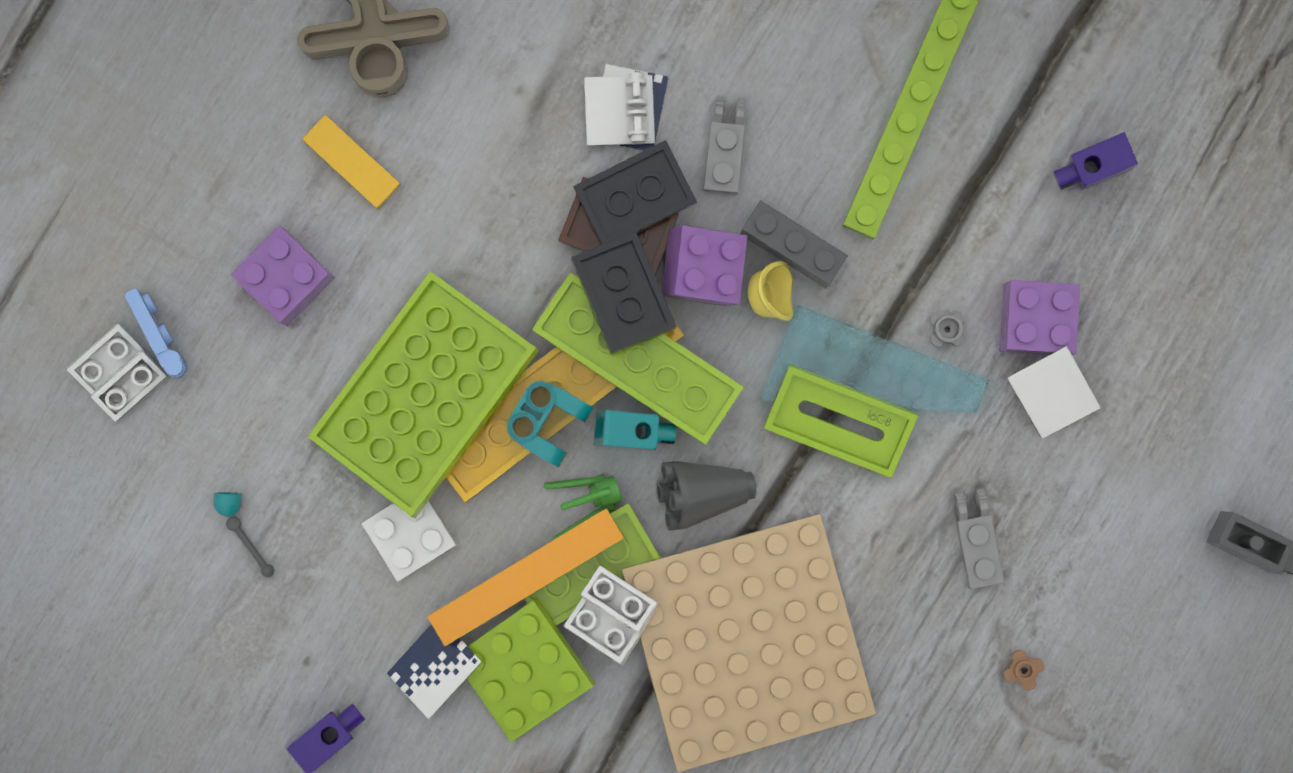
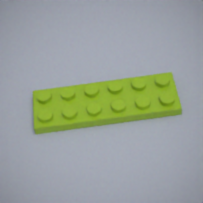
[532,272,744,445]

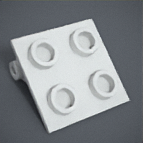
[584,72,655,146]

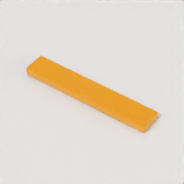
[427,508,624,646]

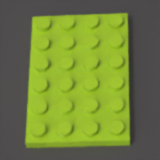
[307,271,539,519]

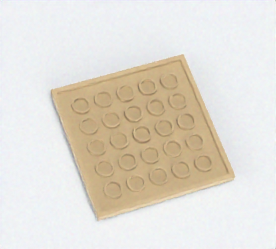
[621,514,876,773]

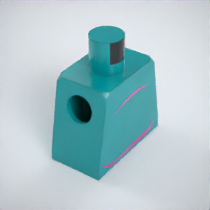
[593,410,676,450]

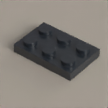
[573,140,697,245]
[571,232,677,355]

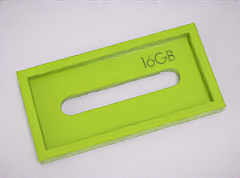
[764,363,918,478]

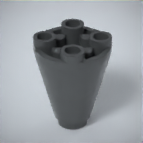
[657,461,756,531]

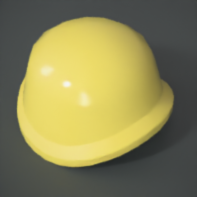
[747,261,794,321]

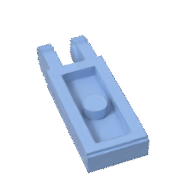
[125,288,187,379]

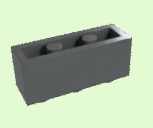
[740,200,848,288]

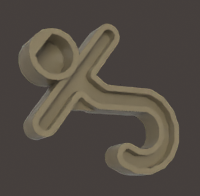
[297,0,450,98]

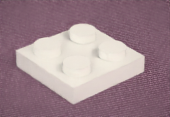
[361,500,457,582]

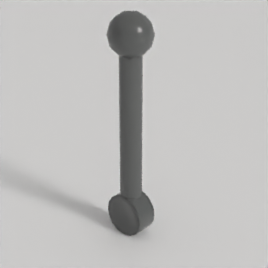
[226,517,274,578]

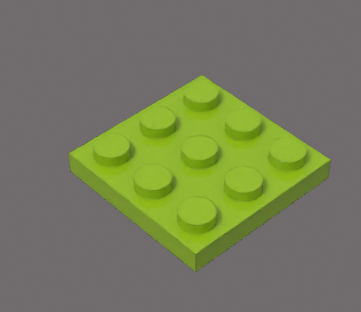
[467,598,596,742]

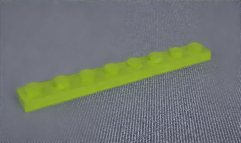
[842,0,979,240]

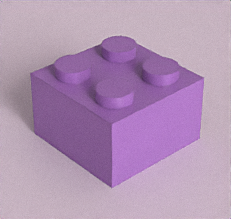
[231,225,335,326]
[662,225,747,306]
[999,280,1080,355]

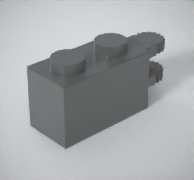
[1206,511,1293,575]

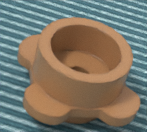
[1004,650,1044,691]

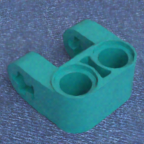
[507,381,593,468]

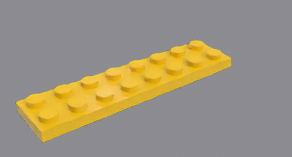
[446,325,684,503]

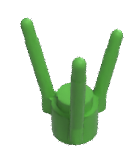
[544,474,622,540]

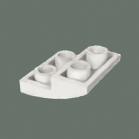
[67,322,167,422]
[564,566,658,666]

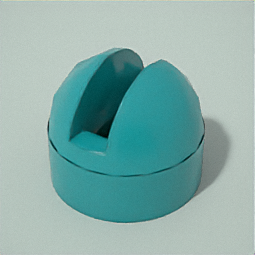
[214,492,242,517]

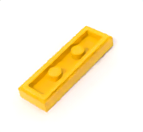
[302,115,401,210]

